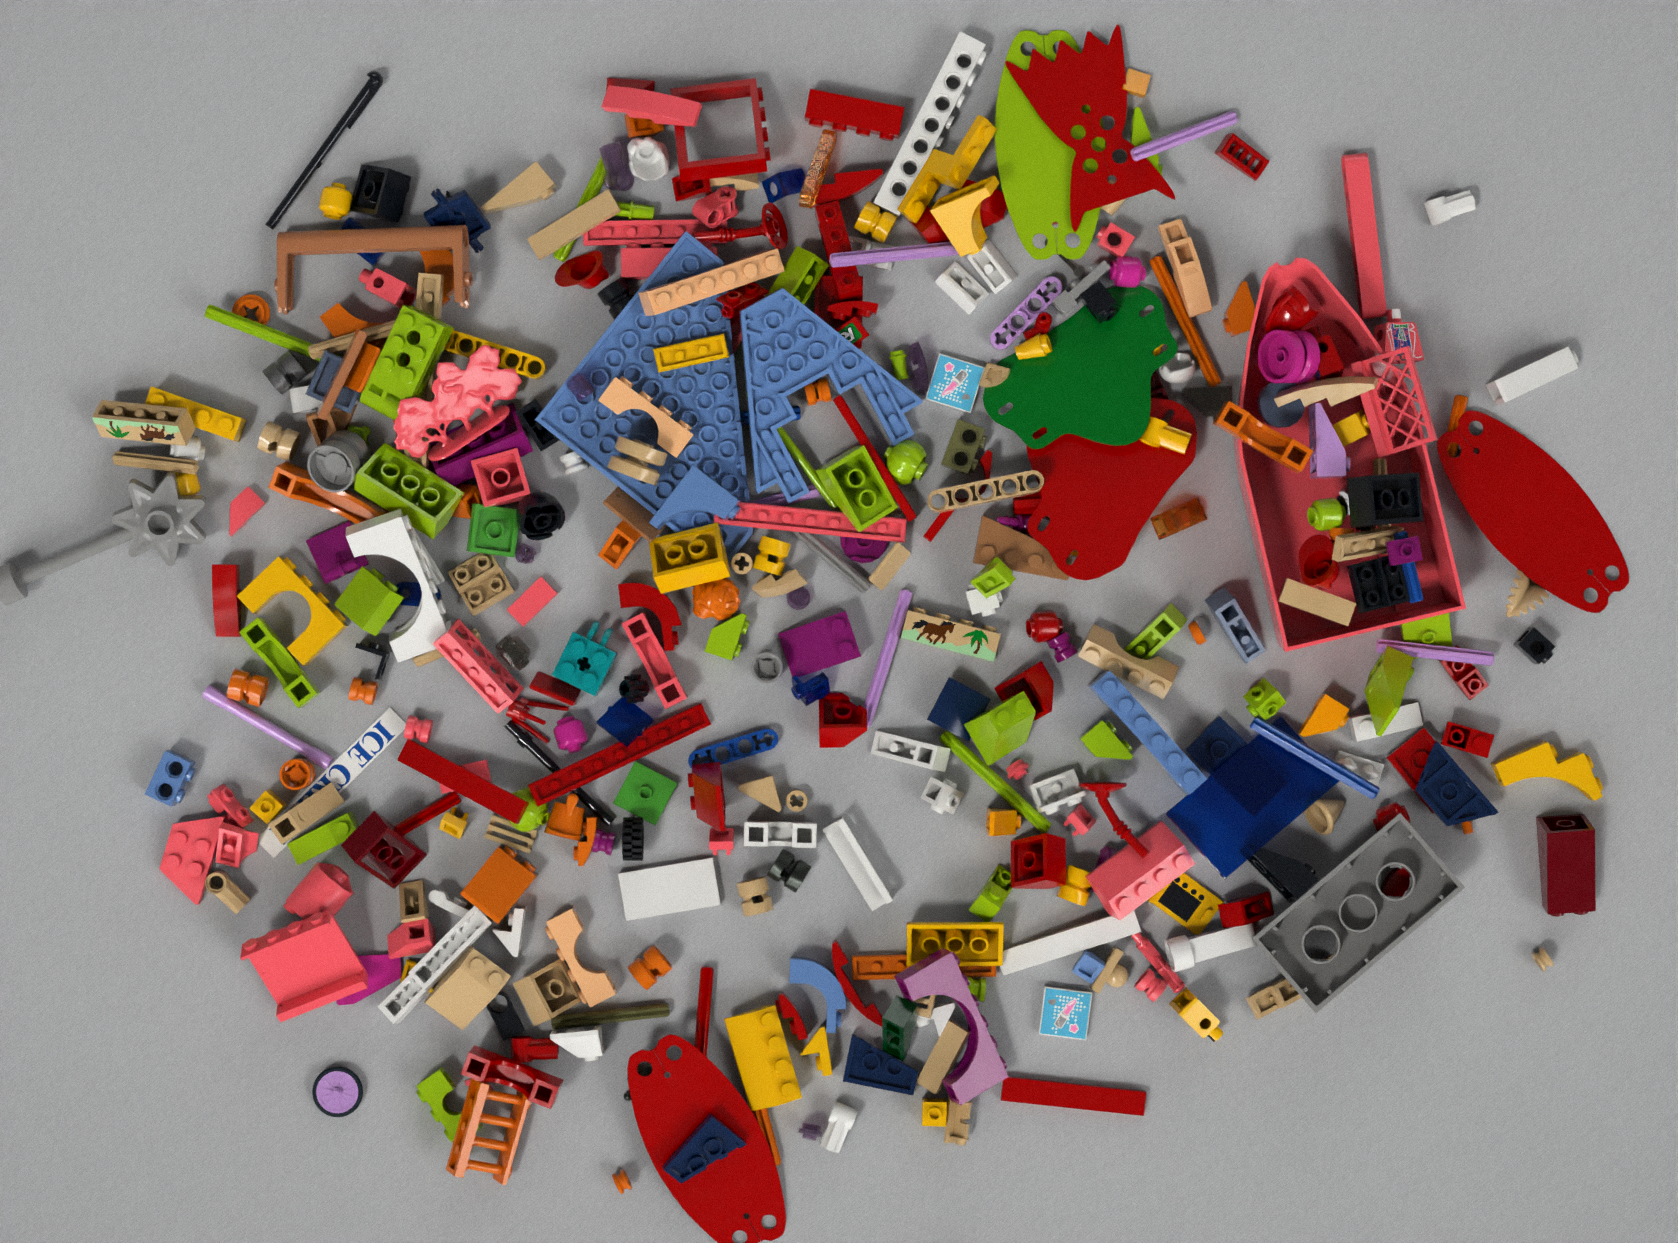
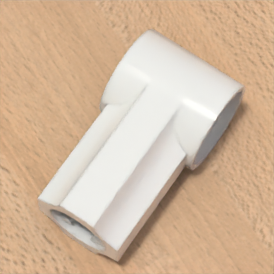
[1424,190,1476,226]
[820,1101,858,1153]

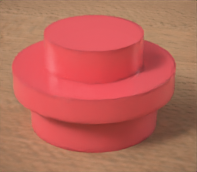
[1006,759,1029,780]

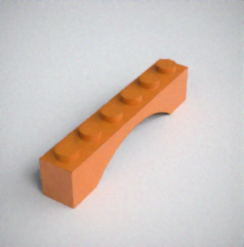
[268,461,411,531]

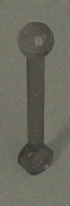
[1045,239,1083,277]

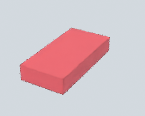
[507,577,558,627]

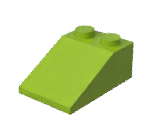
[815,445,898,532]

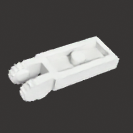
[428,888,492,921]

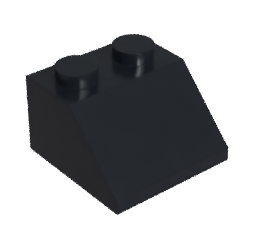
[350,164,411,223]

